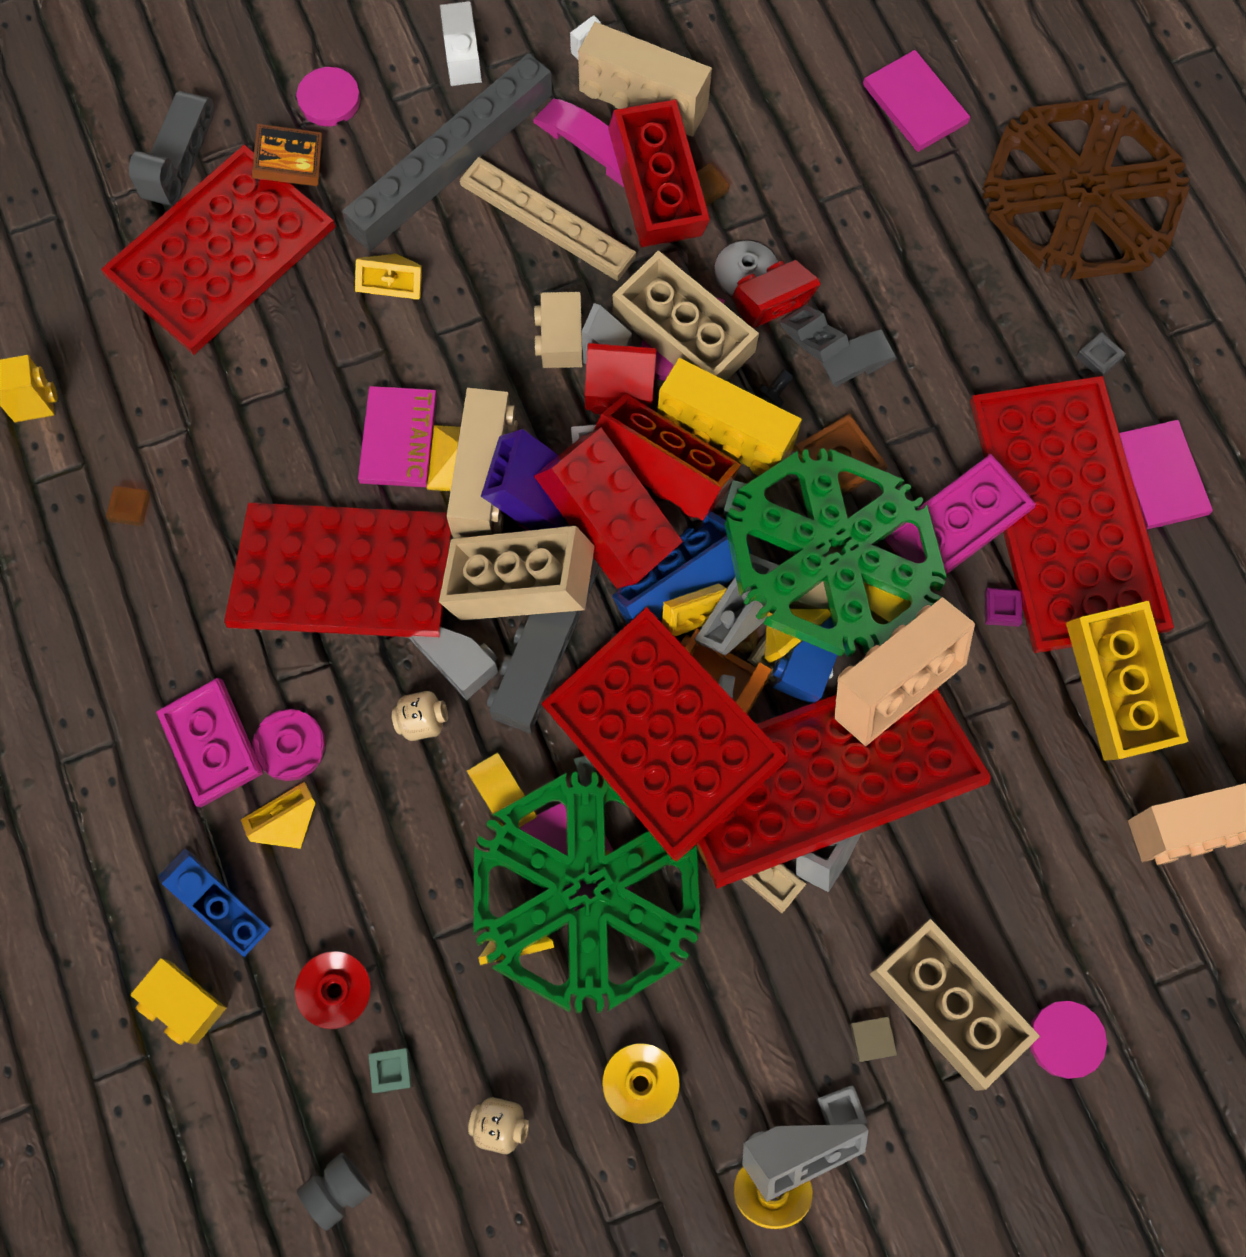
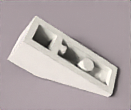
[440,1,482,86]

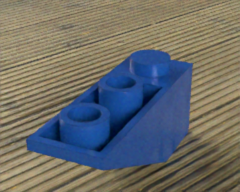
[158,849,270,957]

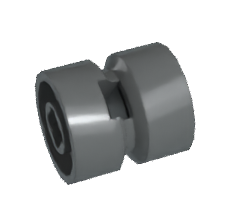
[296,1152,372,1231]

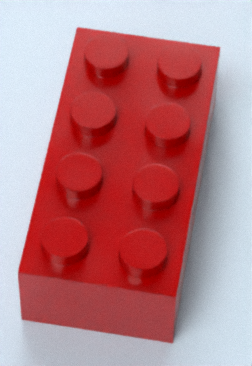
[608,99,710,248]
[593,394,742,521]
[534,428,683,589]

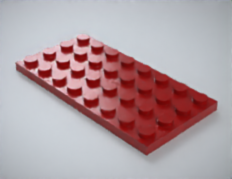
[970,376,1174,653]
[696,689,991,888]

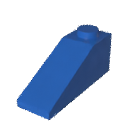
[772,617,837,704]

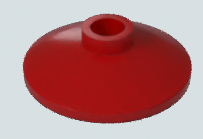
[295,951,371,1029]

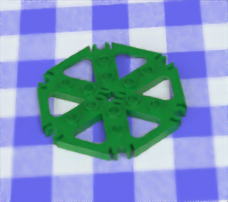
[724,448,946,657]
[473,772,701,1013]

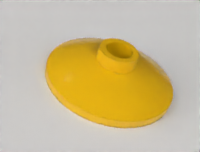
[602,1044,679,1124]
[734,1167,813,1229]

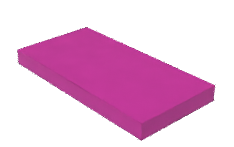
[883,454,1036,574]

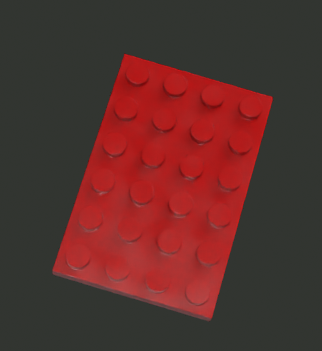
[101,145,336,355]
[224,503,452,637]
[541,607,789,862]

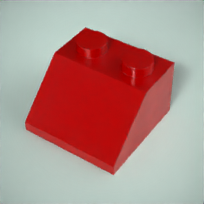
[731,260,821,329]
[585,343,656,415]

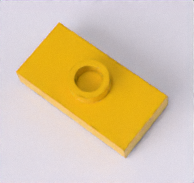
[662,583,727,637]

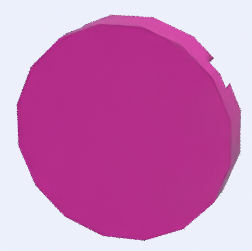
[296,67,361,127]
[252,709,326,781]
[1030,1001,1107,1079]

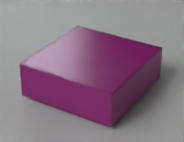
[984,588,1022,627]

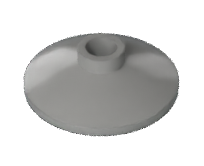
[714,241,778,296]

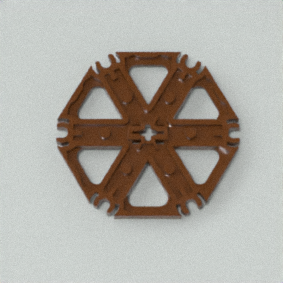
[982,99,1191,280]

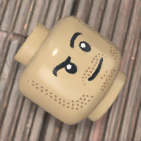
[392,691,448,741]
[468,1097,529,1154]

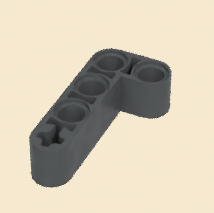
[129,91,214,206]

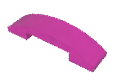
[533,98,624,187]

